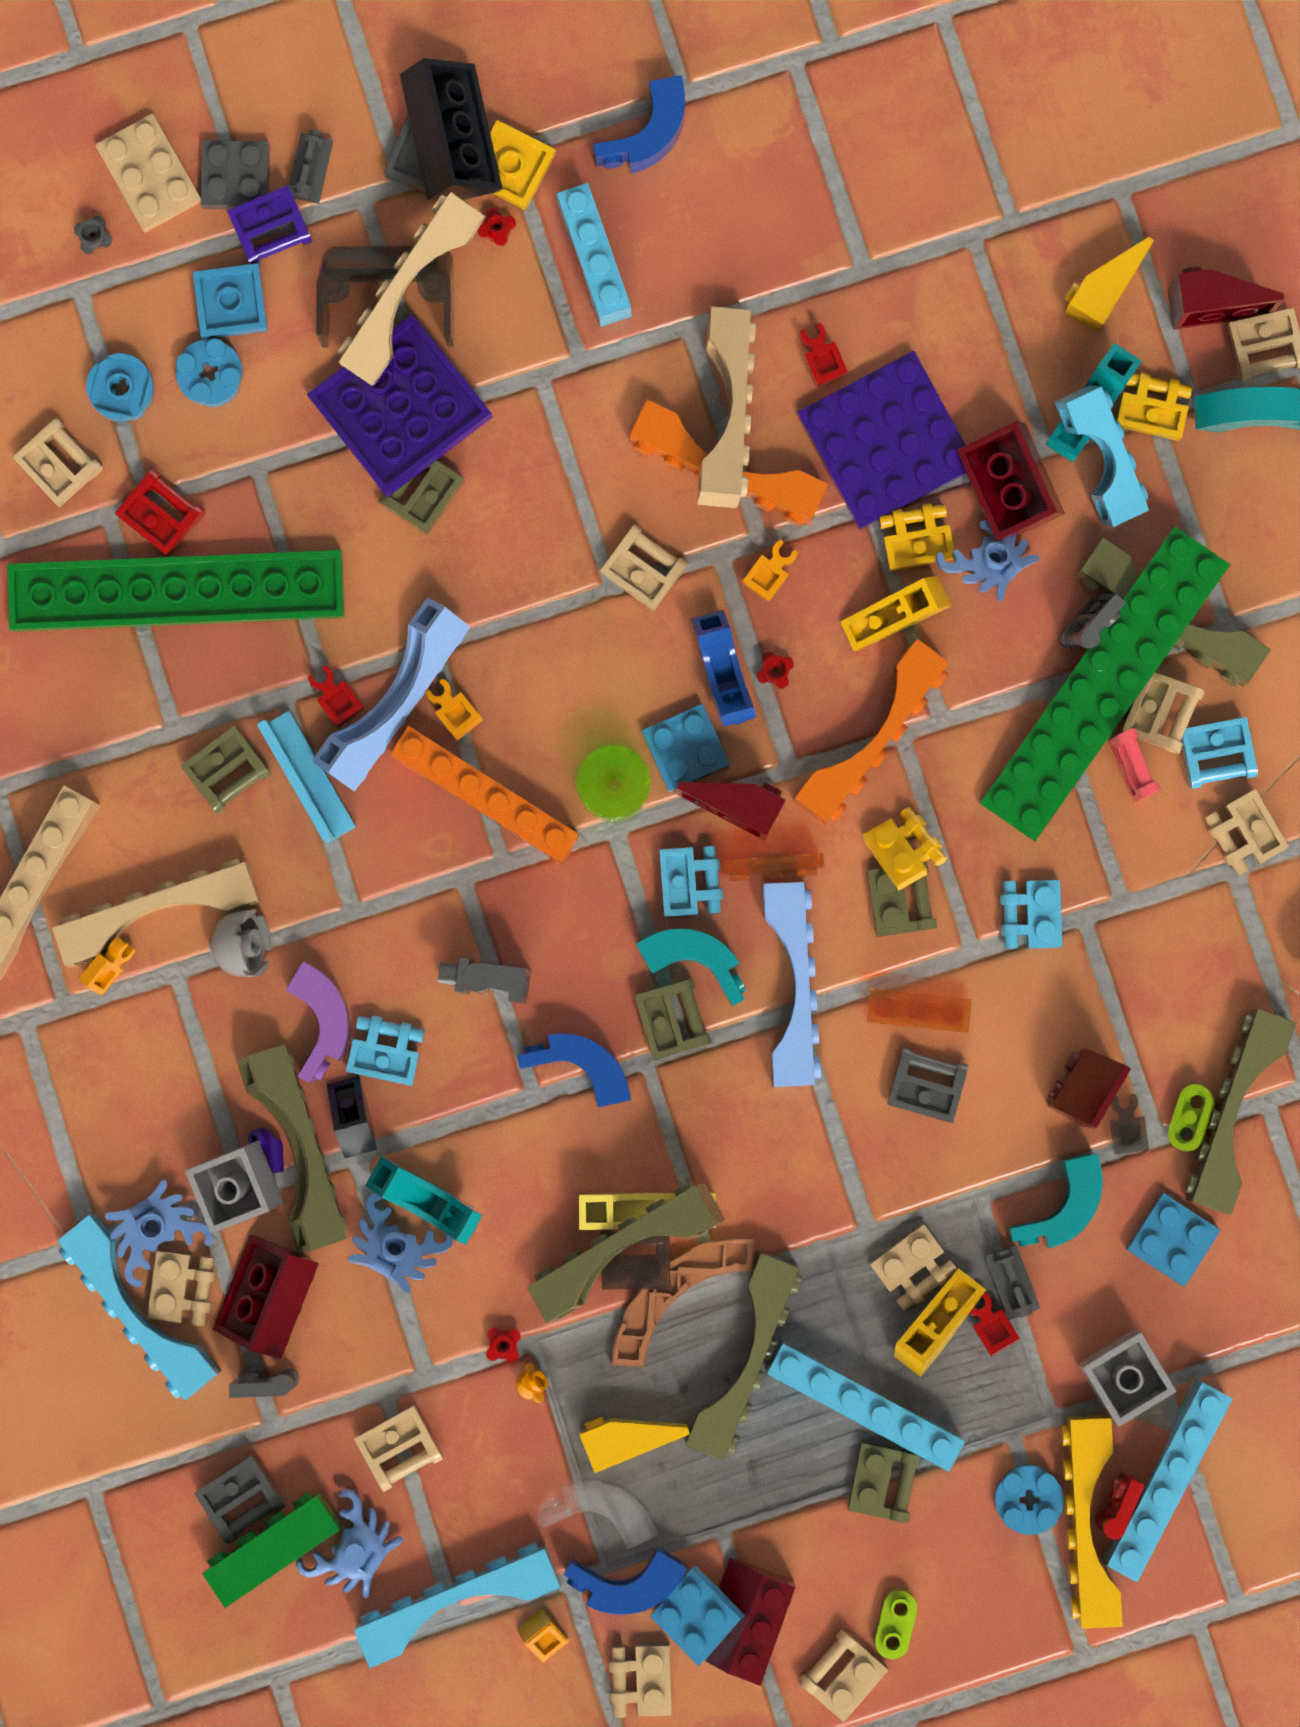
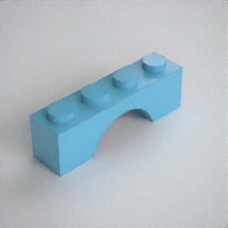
[556,183,632,327]
[1055,385,1149,527]

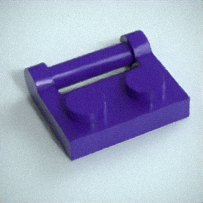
[227,185,312,264]

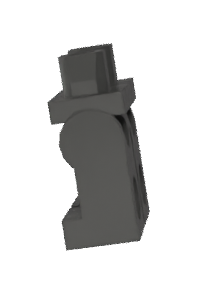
[438,958,531,1005]

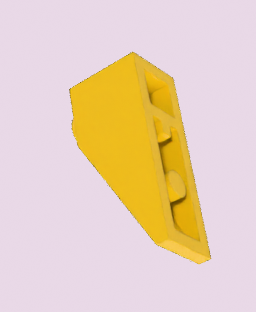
[1064,237,1154,333]
[840,576,952,652]
[894,1268,986,1377]
[579,1416,690,1473]

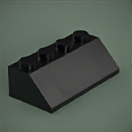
[400,58,503,201]

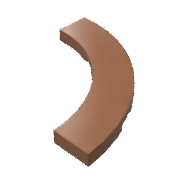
[611,1237,755,1367]

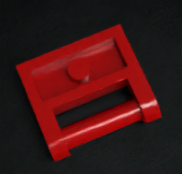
[114,469,206,557]
[1094,1471,1144,1540]

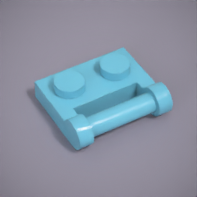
[1181,717,1258,789]

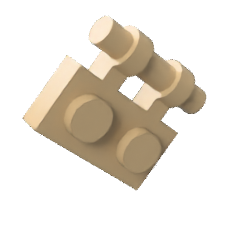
[1205,789,1289,876]
[869,1224,958,1311]
[147,1250,215,1326]
[609,1643,672,1718]

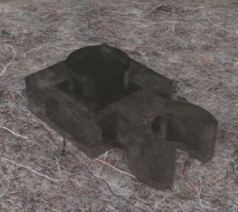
[1109,1093,1149,1154]

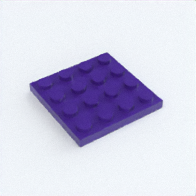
[307,314,493,498]
[797,351,967,530]

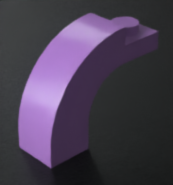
[286,961,351,1083]

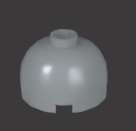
[209,909,271,978]

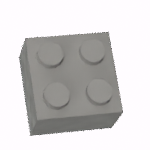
[185,1140,284,1234]
[1077,1329,1177,1427]

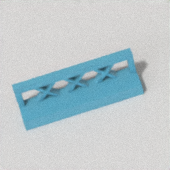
[257,711,356,844]

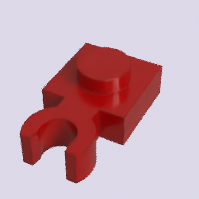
[800,323,848,387]
[308,665,364,728]
[969,1292,1020,1357]

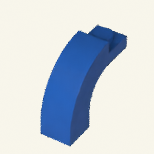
[593,75,685,174]
[691,610,756,726]
[517,1034,631,1107]
[564,1546,687,1615]

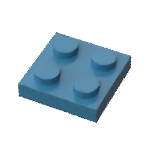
[193,263,268,340]
[642,704,730,792]
[1126,1192,1221,1287]
[650,1566,745,1666]

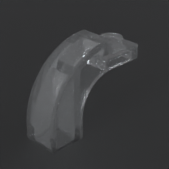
[536,1478,658,1550]

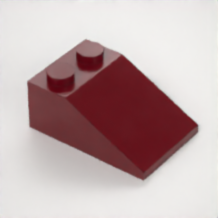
[1167,266,1285,330]
[676,782,786,841]
[1047,1048,1131,1129]

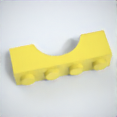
[579,1192,716,1230]

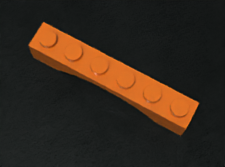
[630,400,828,526]
[793,639,949,825]
[390,726,580,865]

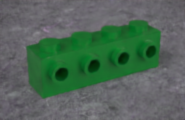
[202,1491,343,1608]

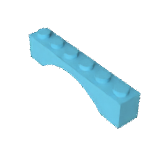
[57,1214,221,1401]
[766,1340,965,1472]
[1101,1378,1233,1582]
[354,1543,561,1669]

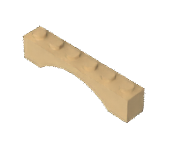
[338,192,486,386]
[697,306,756,508]
[0,785,100,981]
[52,859,262,967]

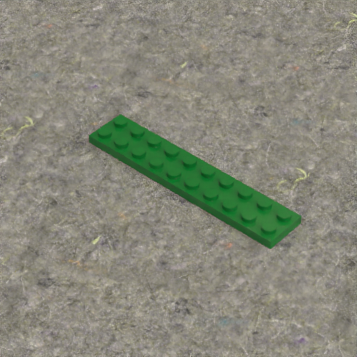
[980,526,1231,842]
[7,550,345,632]

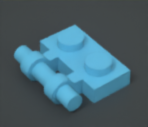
[659,846,724,917]
[1000,880,1062,949]
[346,1015,425,1086]

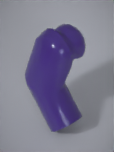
[248,1128,284,1173]

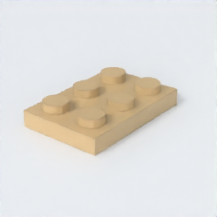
[95,113,201,233]

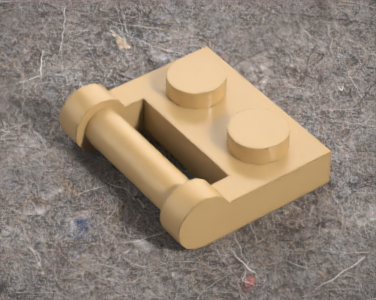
[1227,307,1300,382]
[12,419,103,508]
[600,525,689,611]
[1122,673,1205,754]
[354,1404,444,1492]
[797,1629,888,1723]

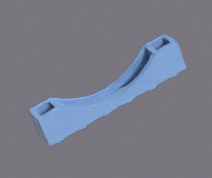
[311,597,470,792]
[762,882,821,1087]

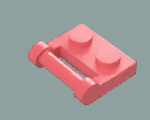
[1109,728,1161,803]

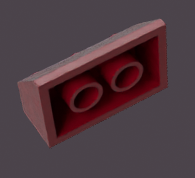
[957,421,1065,541]
[212,1234,319,1359]
[705,1557,796,1686]

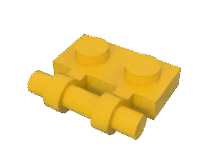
[1116,372,1192,441]
[879,503,954,572]
[863,807,947,891]

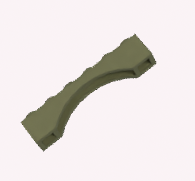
[1076,538,1271,687]
[1185,1009,1297,1215]
[237,1044,347,1254]
[527,1182,725,1323]
[685,1252,802,1461]

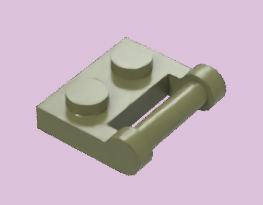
[378,460,464,535]
[181,726,271,814]
[867,862,937,937]
[635,979,712,1060]
[848,1442,921,1523]

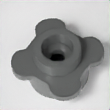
[74,216,112,254]

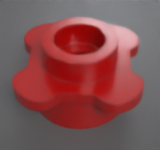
[477,208,516,246]
[757,652,794,689]
[486,1327,521,1363]

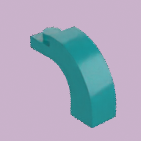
[1045,342,1142,463]
[1194,387,1300,433]
[636,929,747,1007]
[1006,1153,1103,1248]
[365,1156,482,1245]

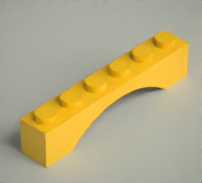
[1061,1415,1123,1629]

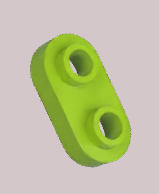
[1168,1084,1215,1151]
[874,1589,917,1659]

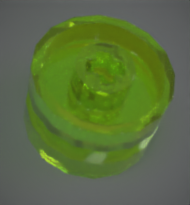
[576,745,651,823]

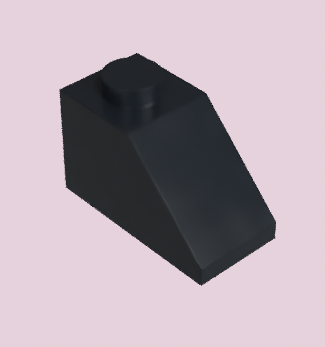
[327,1076,377,1158]

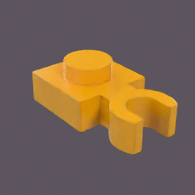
[742,540,798,603]
[425,679,483,741]
[78,937,136,996]

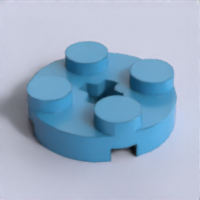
[176,339,244,407]
[86,353,155,422]
[994,1464,1064,1535]

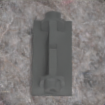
[289,130,333,204]
[984,1244,1040,1320]

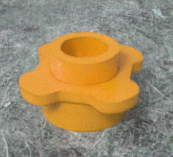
[516,1363,549,1403]

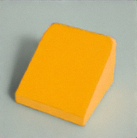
[518,1609,569,1663]

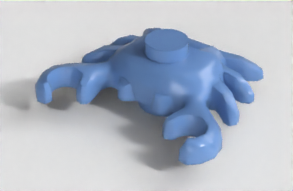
[936,508,1040,601]
[105,1180,213,1287]
[348,1193,453,1294]
[296,1489,404,1598]

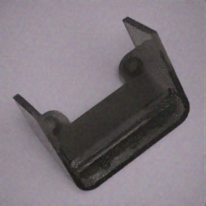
[316,246,454,348]

